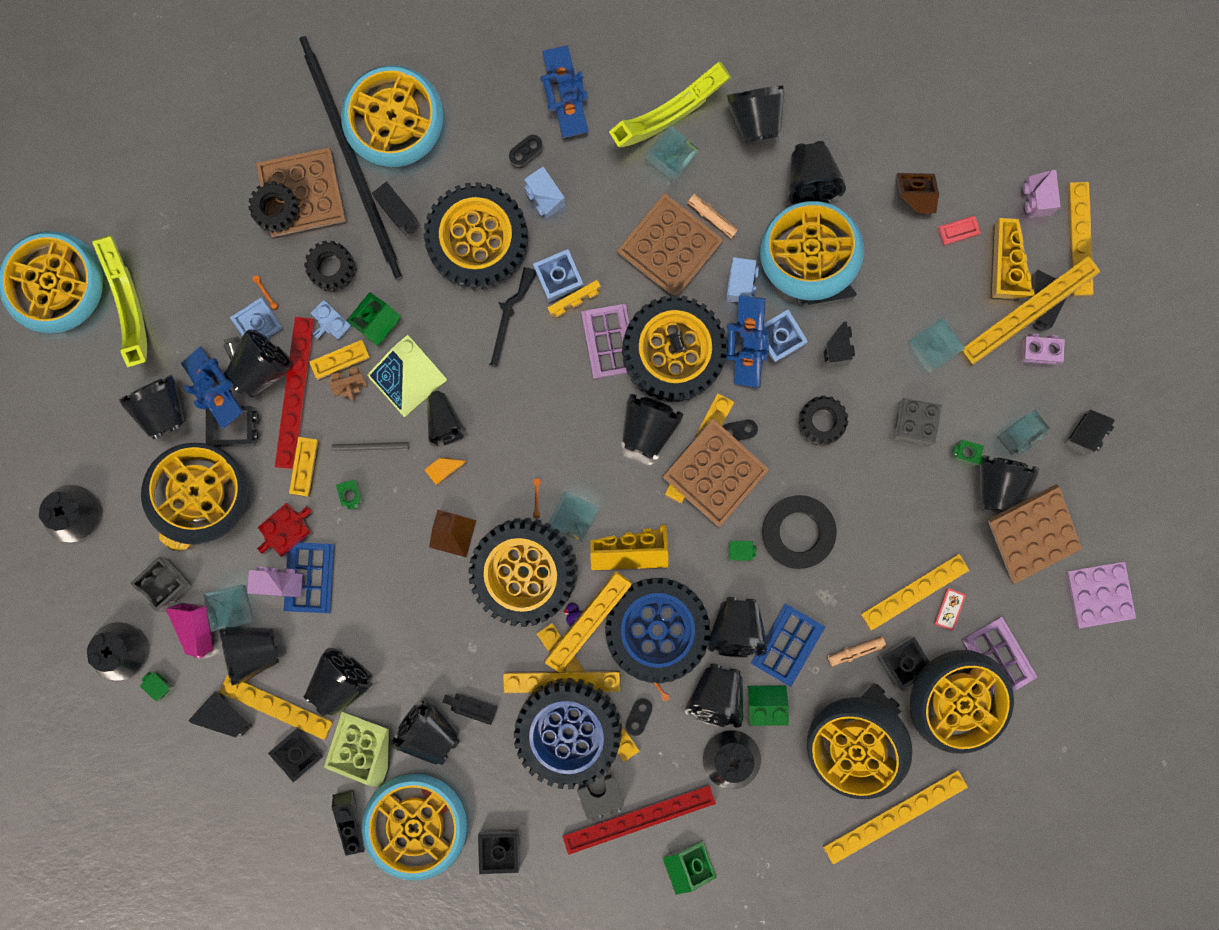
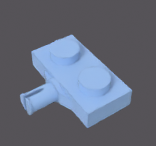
[310,300,352,340]

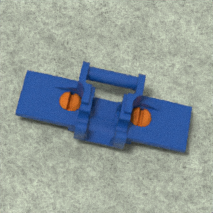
[540,45,589,138]
[725,295,769,388]
[181,346,243,429]

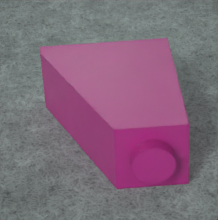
[166,603,213,658]

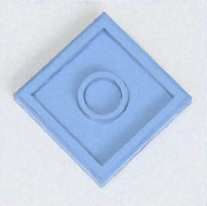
[230,297,283,340]

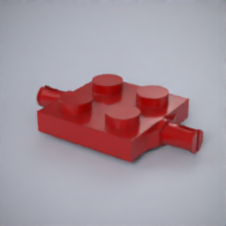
[257,503,312,557]

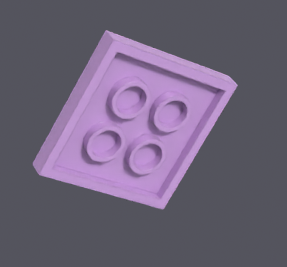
[1067,561,1136,629]

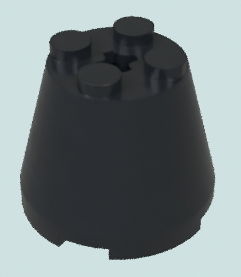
[727,85,784,143]
[788,141,846,204]
[224,329,292,398]
[119,375,184,440]
[622,394,684,458]
[980,455,1040,511]
[39,485,101,543]
[708,597,767,658]
[87,622,148,680]
[219,627,279,686]
[303,648,373,716]
[685,664,744,728]
[391,697,460,765]
[702,730,761,789]

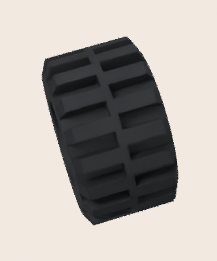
[248,181,300,233]
[304,240,355,292]
[798,395,849,445]

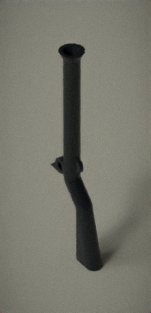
[489,267,537,368]

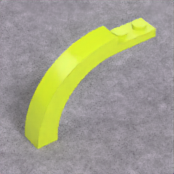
[609,62,732,147]
[92,234,147,367]

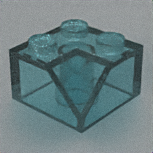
[645,125,700,183]
[908,318,965,373]
[997,410,1050,455]
[549,491,599,542]
[203,585,254,632]

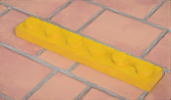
[1068,182,1094,296]
[665,393,734,503]
[861,554,969,631]
[544,571,632,673]
[503,671,620,693]
[219,675,333,740]

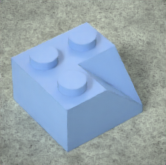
[523,167,566,218]
[533,249,584,302]
[726,257,759,302]
[764,310,808,362]

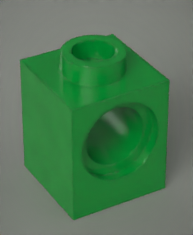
[952,440,984,466]
[336,479,363,510]
[729,541,757,561]
[140,671,174,702]

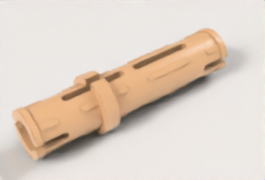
[687,193,739,238]
[828,636,886,667]

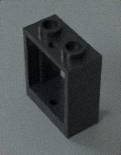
[372,181,420,236]
[206,406,259,447]

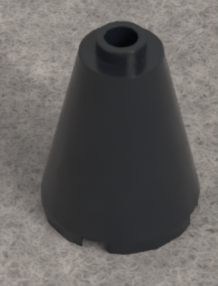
[427,391,467,446]

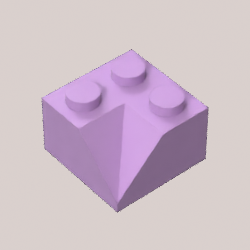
[1023,170,1061,218]
[247,567,303,597]

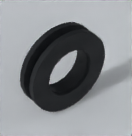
[762,495,837,569]

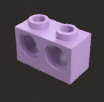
[1021,334,1065,365]

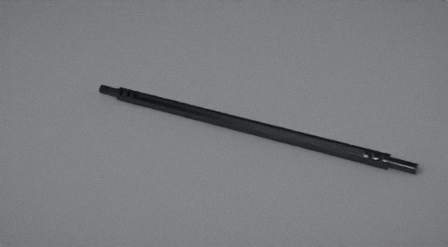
[299,36,402,280]

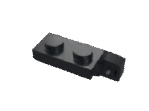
[442,693,497,725]

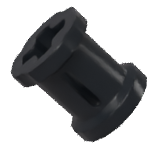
[666,331,688,355]

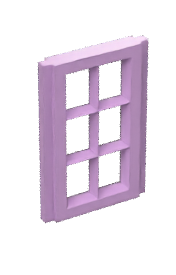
[581,304,629,379]
[962,617,1037,696]

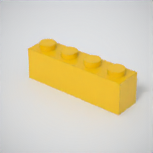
[992,218,1035,299]
[590,524,668,570]

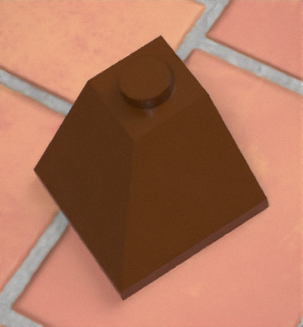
[897,173,939,214]
[429,509,476,557]

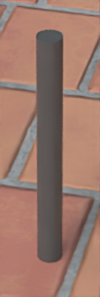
[331,442,409,452]

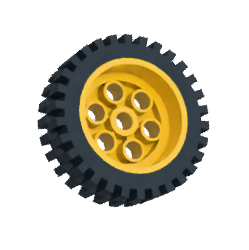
[424,182,529,290]
[622,295,727,402]
[468,518,578,627]

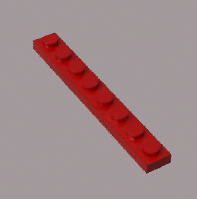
[275,317,315,470]
[562,785,716,855]

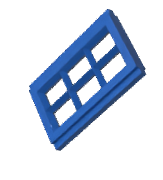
[283,542,334,613]
[751,603,825,687]

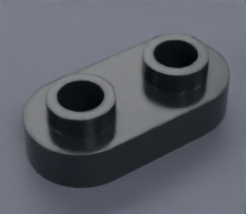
[509,135,543,167]
[722,419,758,441]
[626,698,652,736]

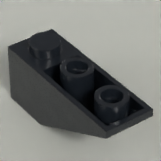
[332,791,364,856]

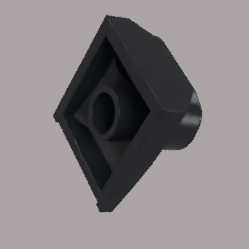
[268,728,323,783]

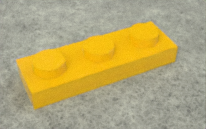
[547,280,601,317]
[310,340,370,380]
[289,437,318,497]

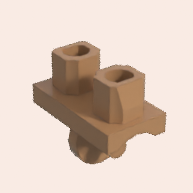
[329,367,367,401]

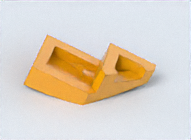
[425,457,466,485]

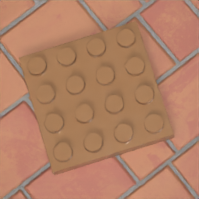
[256,147,346,237]
[617,193,724,297]
[662,419,769,527]
[987,484,1082,584]

